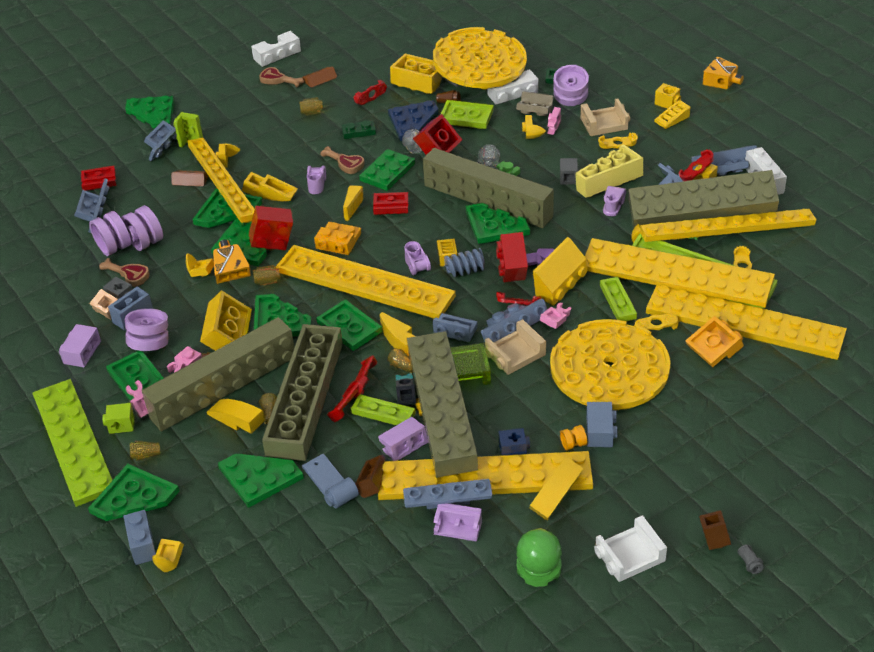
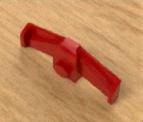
[327,355,377,422]

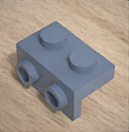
[433,313,477,342]

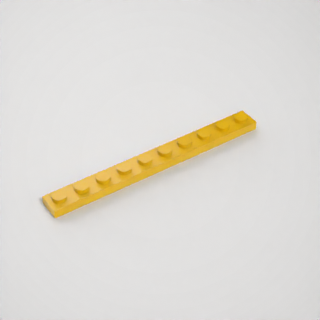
[188,138,255,223]
[639,209,816,242]

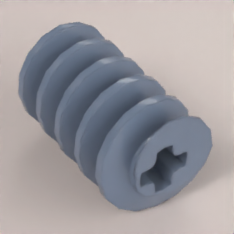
[444,248,485,277]

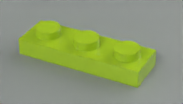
[600,277,637,321]
[351,395,415,425]

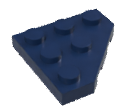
[388,100,438,141]

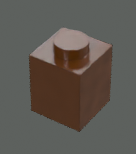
[699,510,731,550]

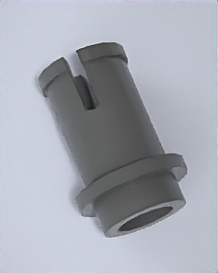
[738,544,764,574]

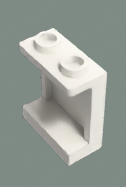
[594,515,667,582]

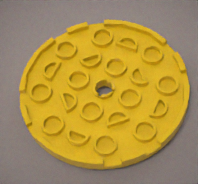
[433,27,527,89]
[550,319,670,410]

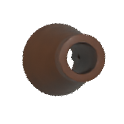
[436,90,461,103]

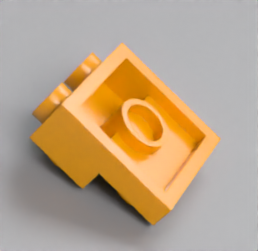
[314,222,362,255]
[685,316,744,367]

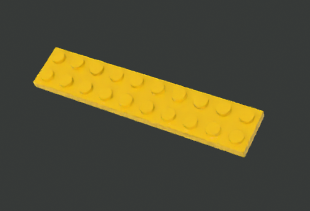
[585,238,775,308]
[276,245,456,318]
[646,285,847,360]
[378,451,593,500]

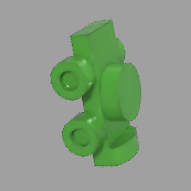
[497,161,520,176]

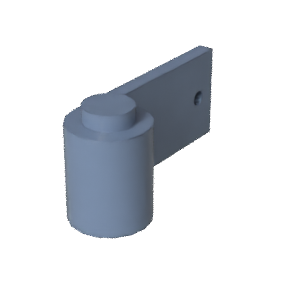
[302,453,359,508]

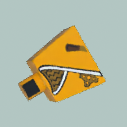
[703,57,744,89]
[213,240,251,284]

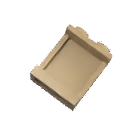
[580,99,630,136]
[484,319,546,375]

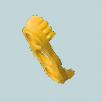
[598,133,638,149]
[733,246,752,269]
[634,314,679,330]

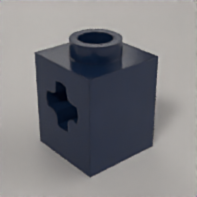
[499,428,530,456]

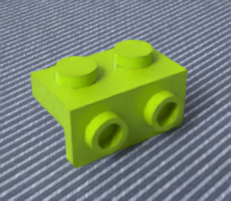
[174,112,203,148]

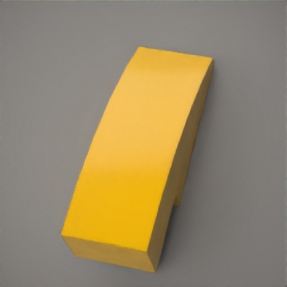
[242,172,298,201]
[380,312,415,360]
[207,399,265,434]
[529,457,583,520]

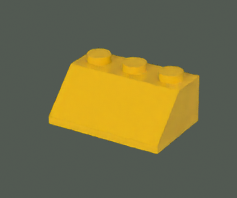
[390,54,443,94]
[533,237,587,306]
[200,290,252,351]

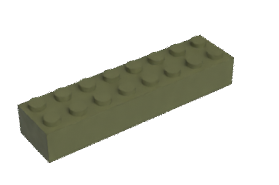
[423,148,554,228]
[628,170,779,229]
[141,317,294,431]
[262,324,343,461]
[407,331,478,478]

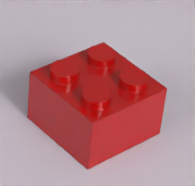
[413,114,462,155]
[249,206,293,250]
[496,232,528,282]

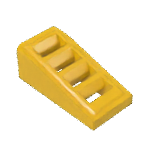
[654,100,690,129]
[343,186,364,221]
[437,239,458,266]

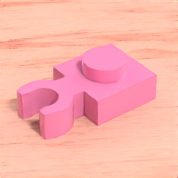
[547,107,561,135]
[540,303,571,329]
[167,346,202,373]
[126,380,148,418]

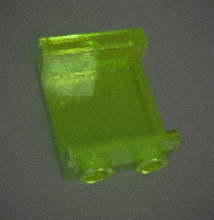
[450,343,491,385]

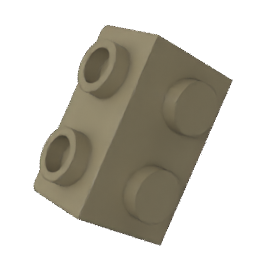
[516,91,553,116]

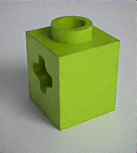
[103,403,135,434]

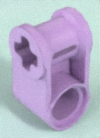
[307,166,326,194]
[603,186,626,216]
[404,241,431,275]

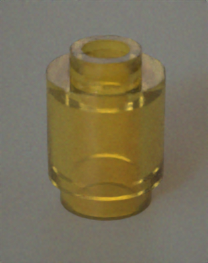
[299,97,323,115]
[253,265,280,285]

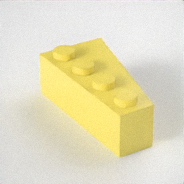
[576,144,643,198]

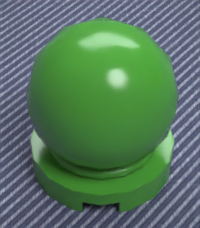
[516,528,562,587]

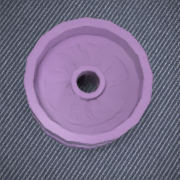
[554,65,589,106]
[121,205,163,251]
[89,211,131,256]
[125,309,169,351]

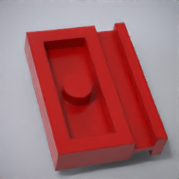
[81,166,116,191]
[373,192,409,215]

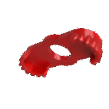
[353,80,387,105]
[679,149,714,181]
[496,292,542,305]

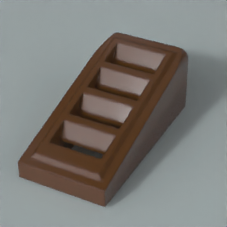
[355,455,385,498]

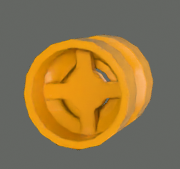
[560,425,587,450]

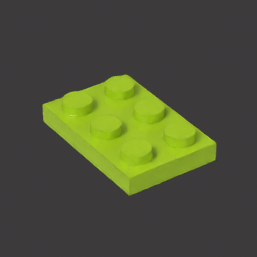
[440,100,494,129]

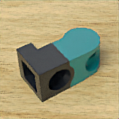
[396,373,416,405]

